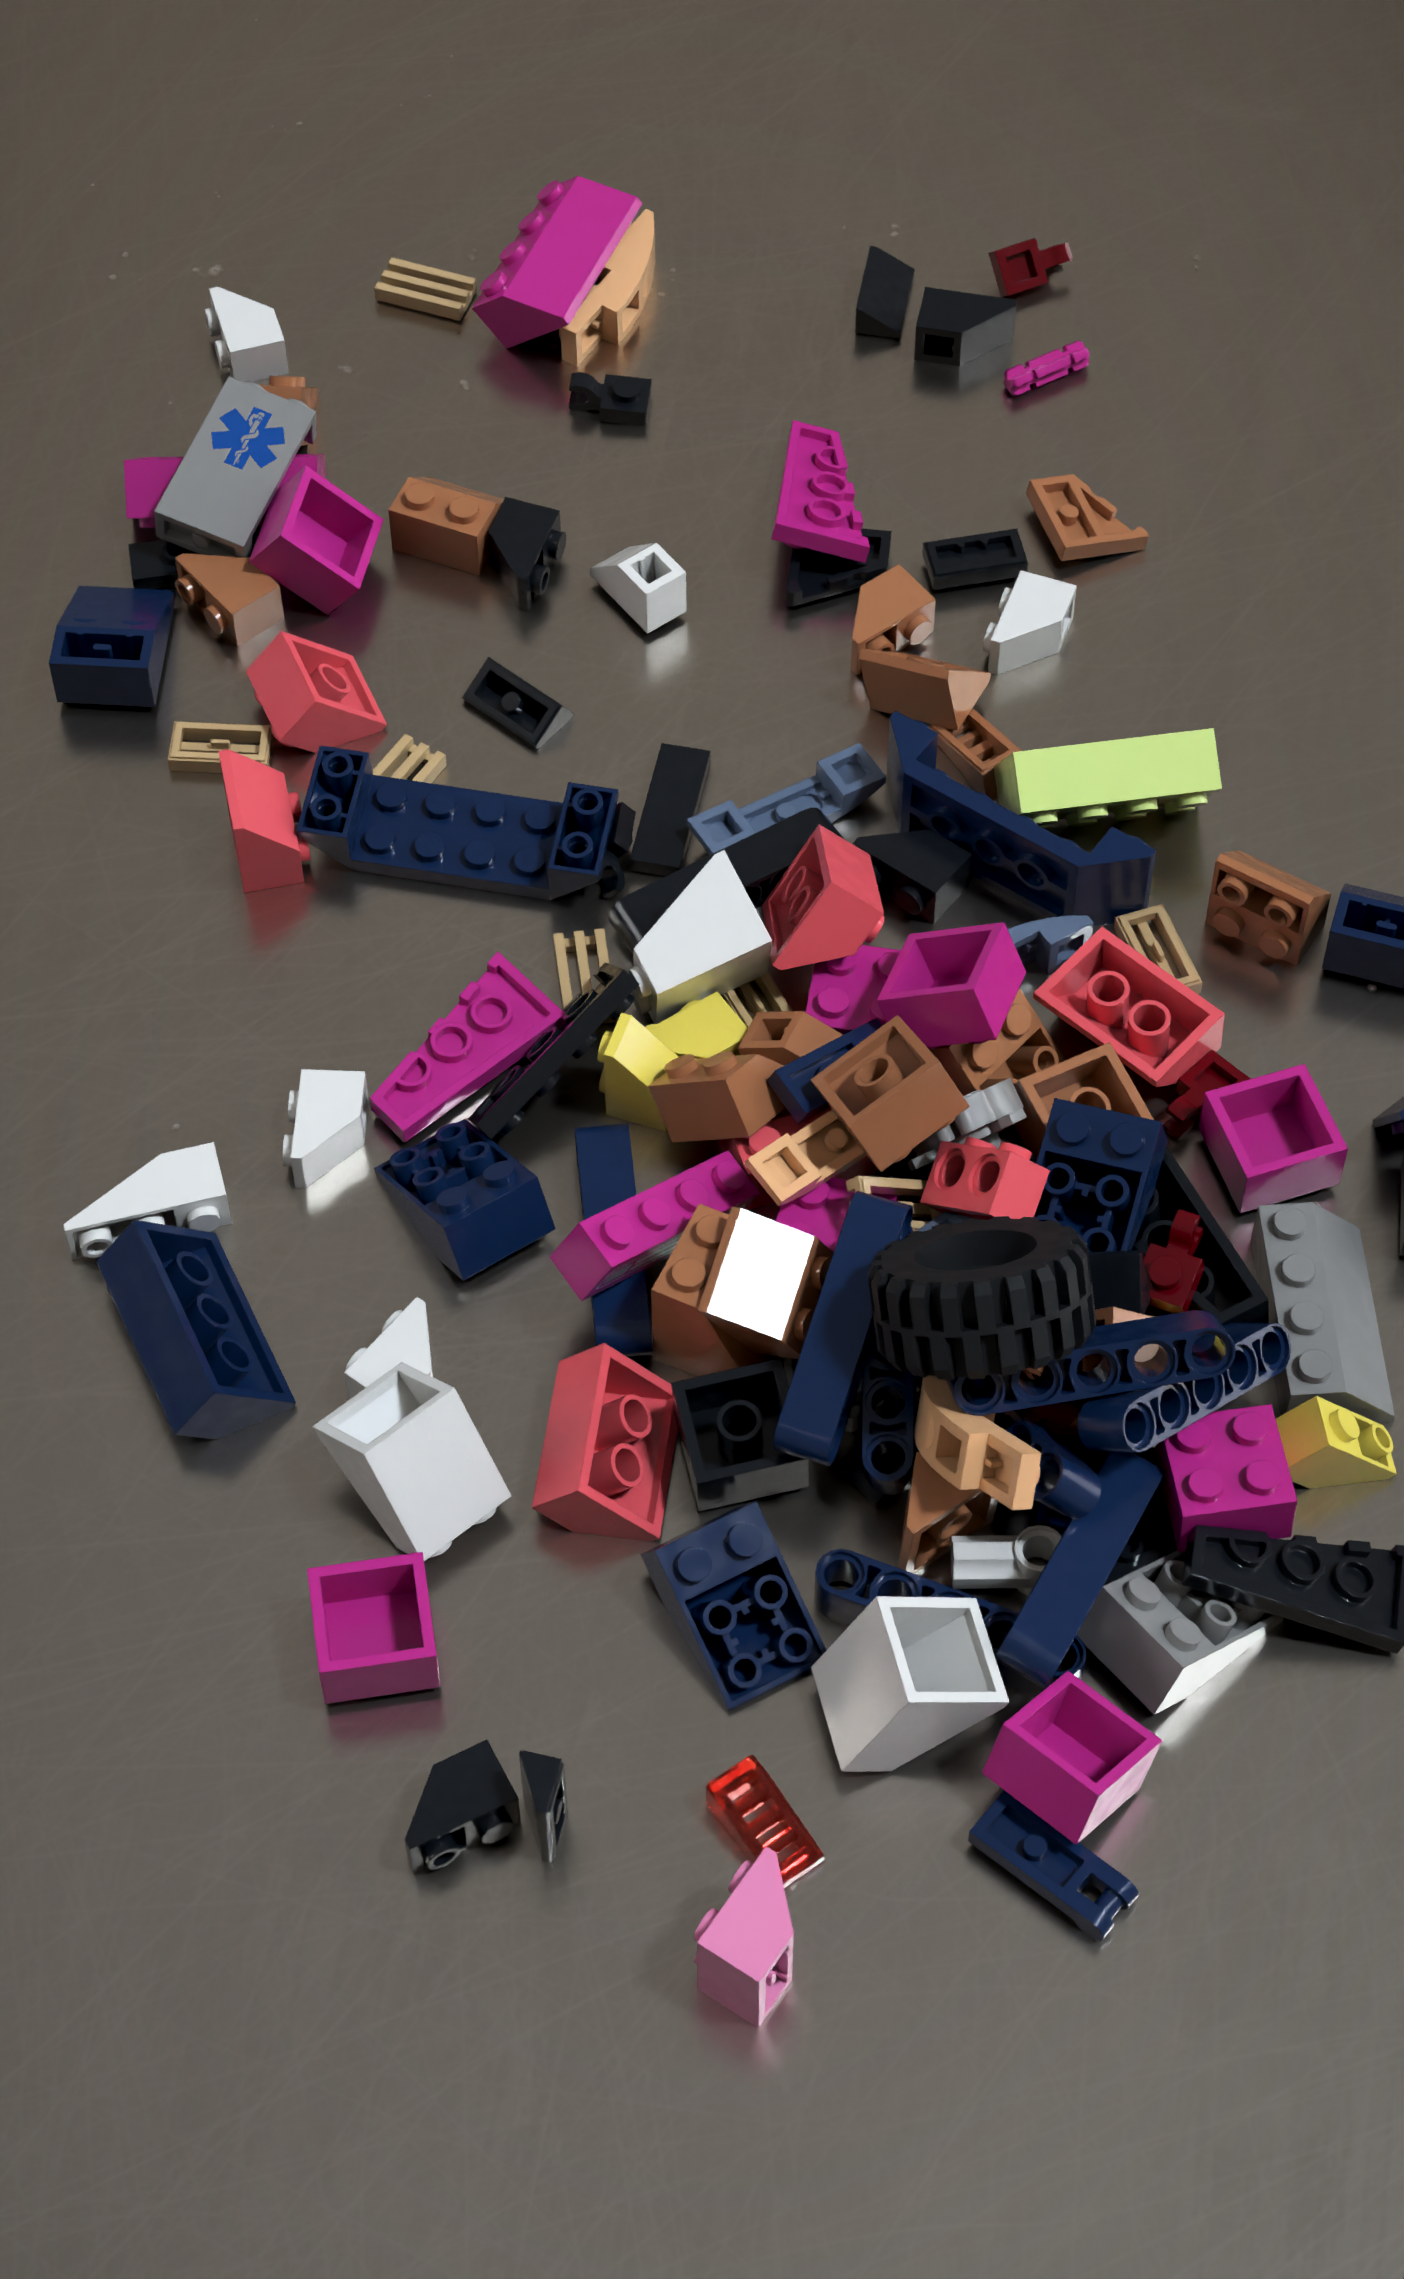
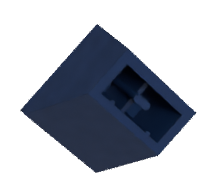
[1322,883,1404,988]

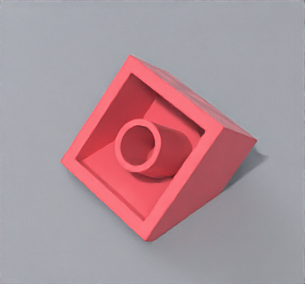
[246,631,387,753]
[218,749,311,893]

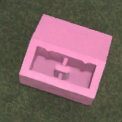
[694,1846,794,2028]

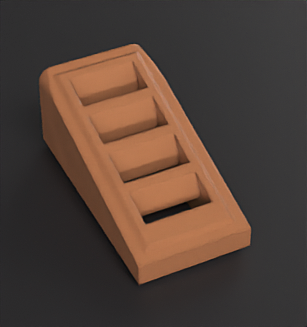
[928,708,1022,800]

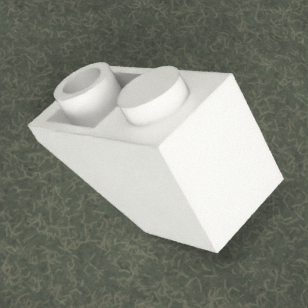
[204,287,289,382]
[590,543,687,634]
[983,570,1077,675]
[283,1069,369,1188]
[344,1297,433,1400]

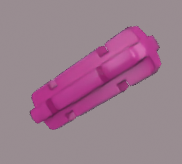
[1003,341,1090,396]

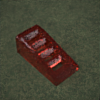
[706,1755,825,1888]

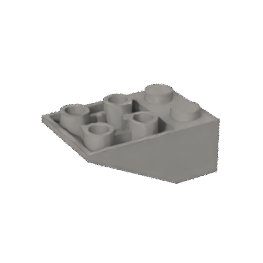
[1077,1550,1284,1715]

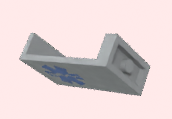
[154,376,317,558]

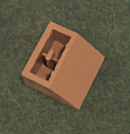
[1205,850,1331,967]
[929,988,1065,1132]

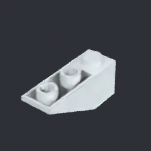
[63,1142,232,1260]

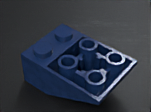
[49,586,176,707]
[1034,1098,1168,1252]
[374,1119,556,1281]
[640,1501,826,1710]

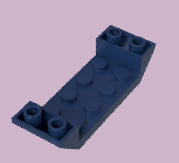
[886,711,1156,926]
[296,745,619,900]

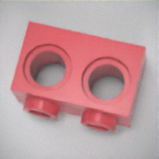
[920,1137,1050,1220]

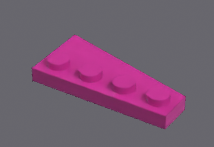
[771,420,870,563]
[369,951,566,1143]

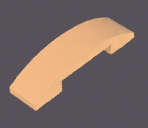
[744,1110,866,1206]

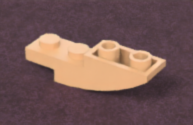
[559,209,655,367]
[914,1375,1041,1510]

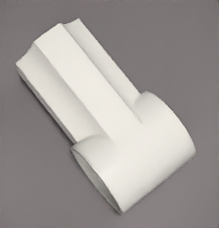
[950,1525,1062,1596]

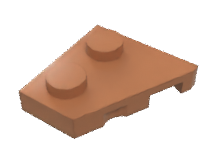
[1026,474,1149,561]

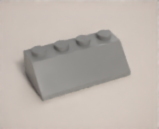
[1251,1202,1395,1423]

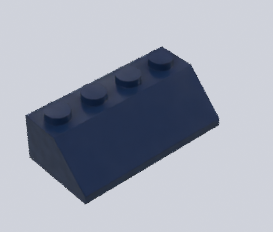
[96,1220,296,1439]

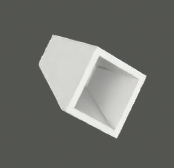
[628,850,772,1024]
[312,1362,512,1561]
[811,1596,1009,1772]

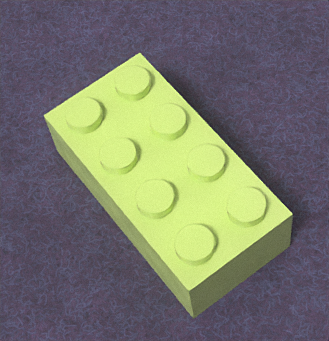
[994,728,1222,829]

